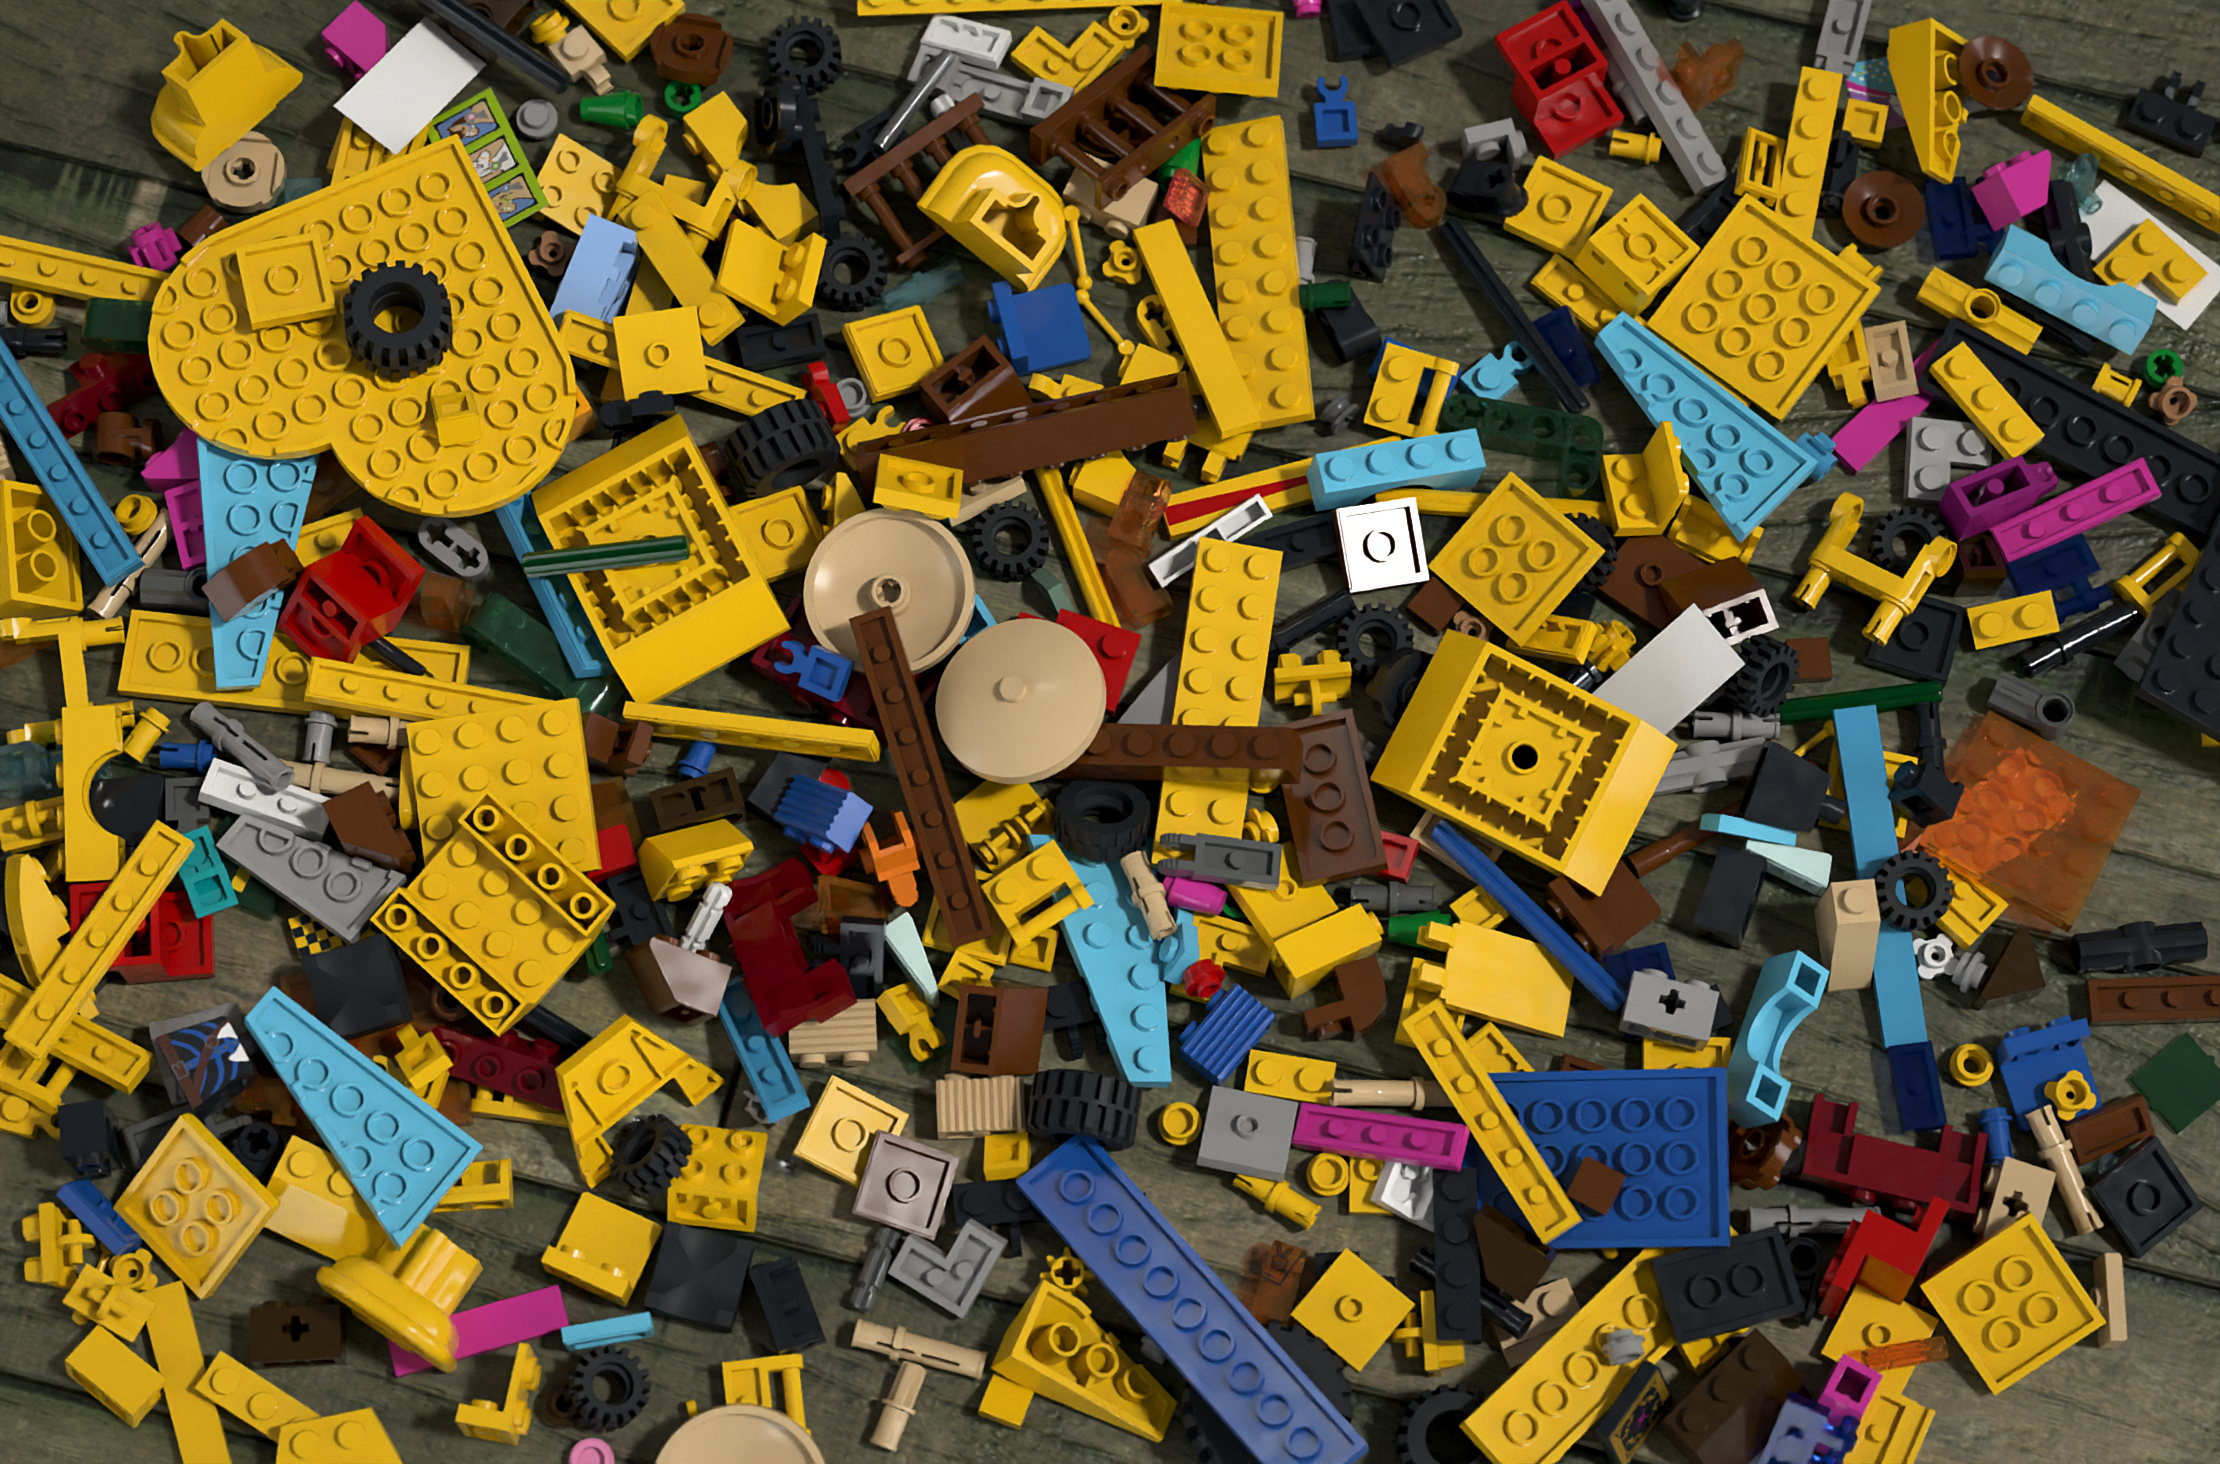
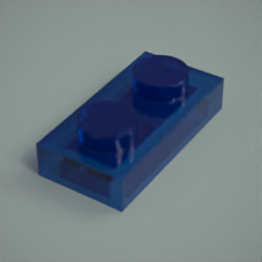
[1532,305,1602,391]
[1886,1041,1947,1134]

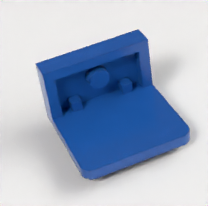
[986,280,1091,376]
[1993,1016,2102,1132]

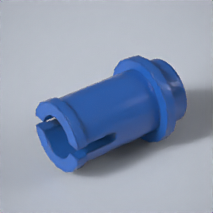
[160,740,218,774]
[677,741,719,781]
[1977,1107,2014,1164]

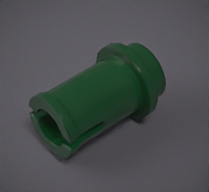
[1299,279,1351,313]

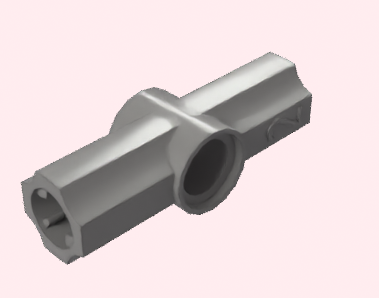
[1652,736,1766,797]

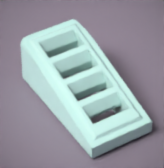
[1741,839,1832,896]
[885,912,940,1010]

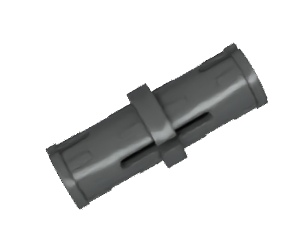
[1350,881,1437,915]

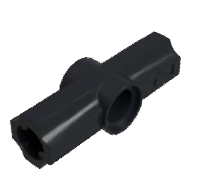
[2039,179,2096,284]
[2071,921,2208,973]

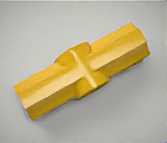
[1915,266,2043,355]

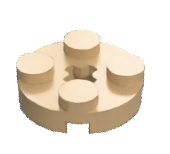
[201,131,287,213]

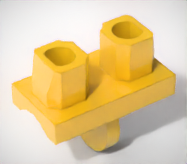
[1274,649,1352,717]
[0,795,65,854]
[22,1202,95,1289]
[63,1264,156,1344]
[1392,1290,1465,1378]

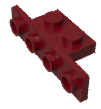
[46,326,159,440]
[432,1025,570,1112]

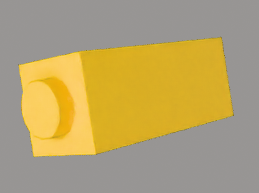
[1269,903,1384,1000]

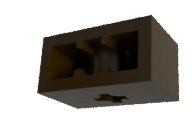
[250,1298,347,1370]

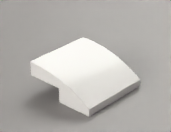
[1370,1161,1463,1233]

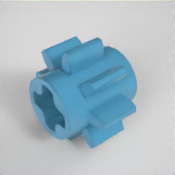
[1795,431,1838,483]

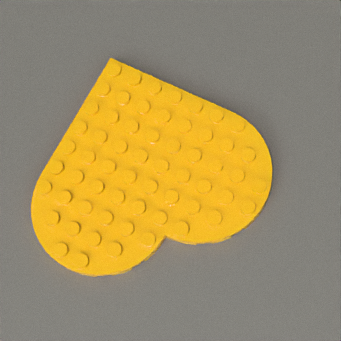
[148,134,576,518]

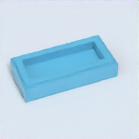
[1699,813,1797,847]
[561,1312,655,1352]

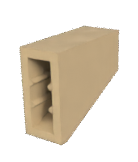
[1814,879,1881,993]

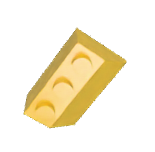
[0,479,84,620]
[264,1135,389,1262]

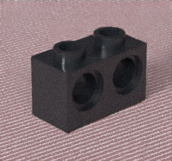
[57,1099,123,1180]

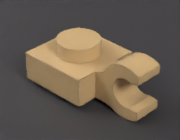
[548,25,613,95]

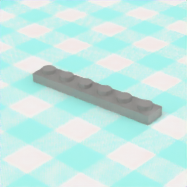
[1581,0,1730,195]

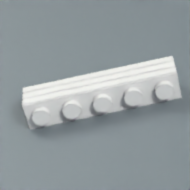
[1146,494,1273,588]

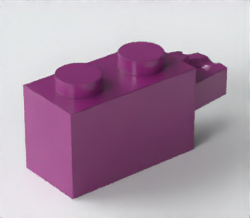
[1938,455,2059,542]

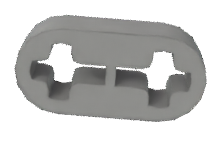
[418,517,490,583]

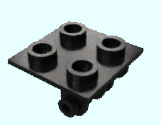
[1347,171,1401,283]

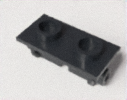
[1817,130,1861,219]

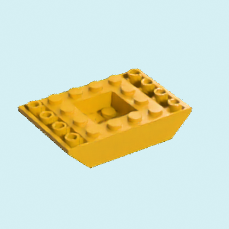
[531,413,791,704]
[1369,629,1678,898]

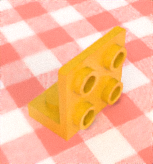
[716,219,827,326]
[1598,421,1689,536]
[667,1124,768,1233]
[541,1192,662,1307]
[455,1342,542,1446]

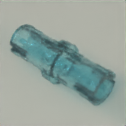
[879,258,965,313]

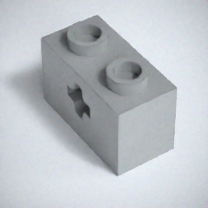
[1618,969,1720,1052]

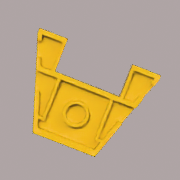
[555,1014,725,1189]
[276,1406,403,1464]

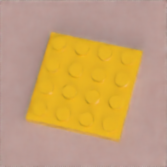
[1646,192,1881,424]
[406,698,602,873]

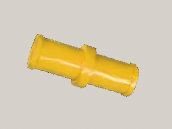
[1233,1173,1322,1231]

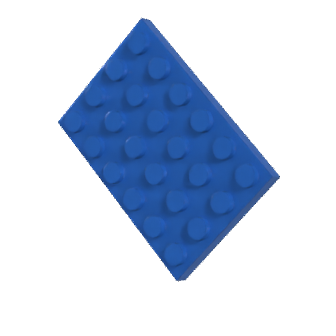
[1462,1068,1730,1250]

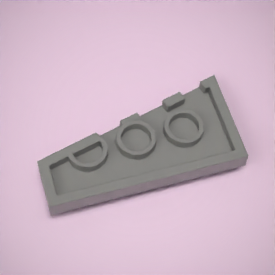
[215,813,407,945]

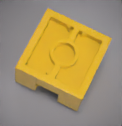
[1574,193,1701,319]

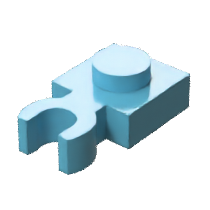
[1458,340,1533,413]
[1159,907,1200,985]

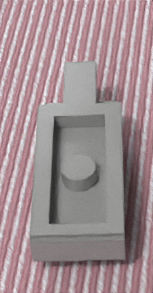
[1813,0,1872,80]

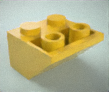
[635,819,754,902]

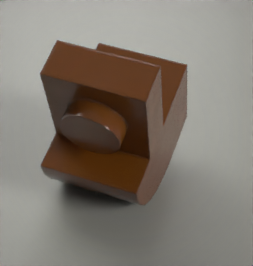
[201,538,305,623]
[581,711,654,777]
[1301,955,1386,1042]

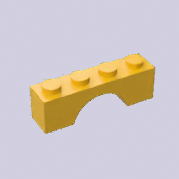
[682,91,820,248]
[1068,343,1185,520]
[55,705,126,885]

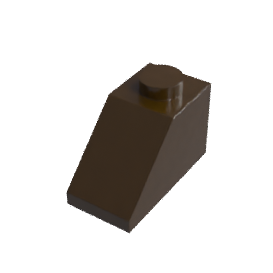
[1474,1202,1559,1304]

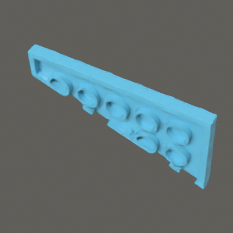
[1594,311,1818,543]
[196,436,320,691]
[1025,834,1172,1088]
[244,986,483,1251]

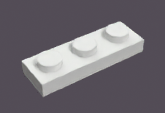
[198,758,331,843]

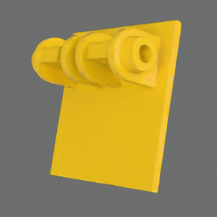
[530,133,624,237]
[954,780,1055,875]

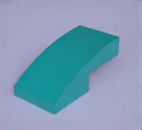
[177,825,239,920]

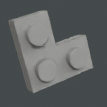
[1903,416,1992,505]
[888,1218,1008,1319]

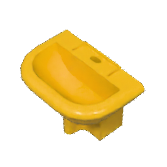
[151,18,303,172]
[916,144,1069,293]
[316,1223,483,1373]

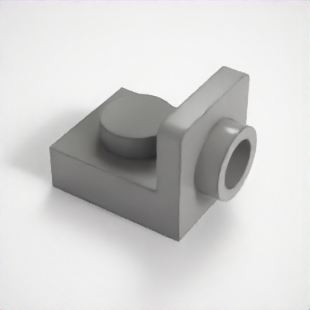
[1460,118,1526,171]

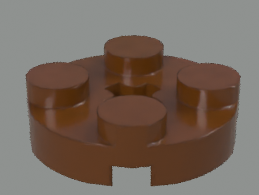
[651,13,733,86]
[1728,1111,1802,1191]

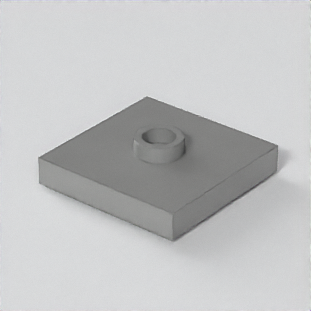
[1197,1085,1298,1182]

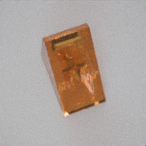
[591,775,644,854]
[818,874,888,934]

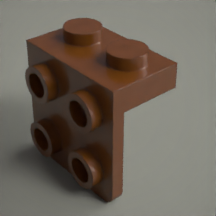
[1543,859,1661,963]

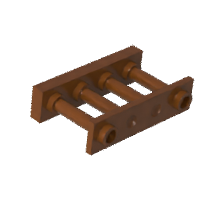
[1029,45,1216,211]
[838,91,1032,272]

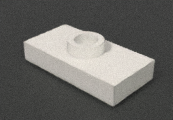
[920,14,1012,71]

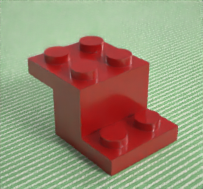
[1494,0,1625,161]
[276,515,426,664]
[1017,608,1142,717]
[70,882,216,984]
[1817,1195,1951,1320]

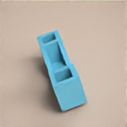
[1984,224,2158,355]
[1306,428,1486,512]
[1727,950,1830,1129]

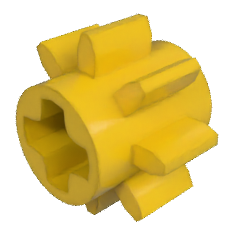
[1586,620,1636,672]
[1040,1247,1095,1298]

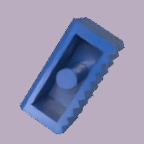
[773,774,873,854]
[1178,983,1276,1087]

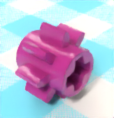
[127,222,182,271]

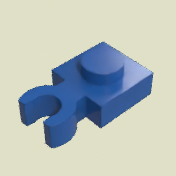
[1313,75,1358,148]
[774,640,856,702]

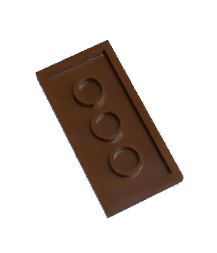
[1271,708,1389,888]

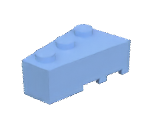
[548,213,641,370]

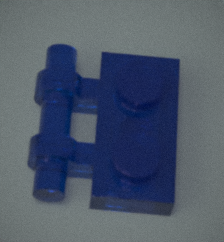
[1922,176,2005,262]
[2006,533,2112,625]
[1758,1391,1860,1464]

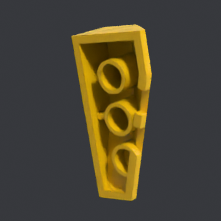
[1887,18,1969,185]
[991,1280,1177,1443]

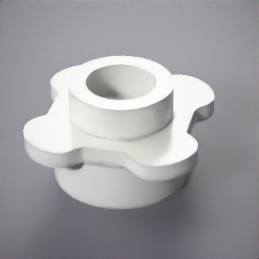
[1913,933,1959,980]

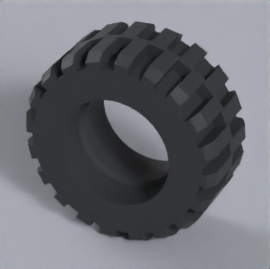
[1181,1319,1353,1464]

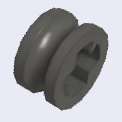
[1319,392,1361,434]

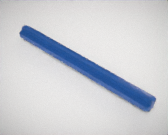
[1430,819,1627,1011]

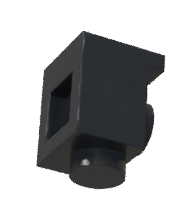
[1888,761,1965,829]

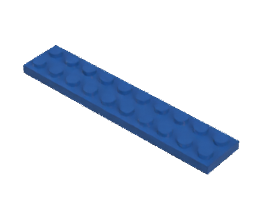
[1016,1134,1369,1464]

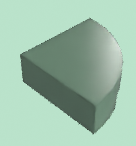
[1030,567,1075,617]

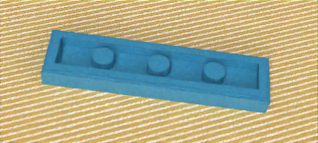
[718,974,811,1124]

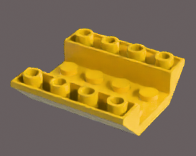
[370,788,617,1036]

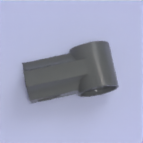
[140,567,210,616]
[1986,671,2075,740]

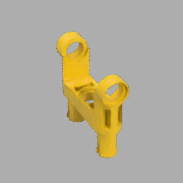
[606,114,757,257]
[1791,492,1957,646]
[0,616,136,751]

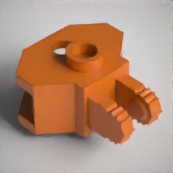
[858,807,923,908]

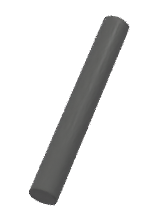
[872,49,956,154]

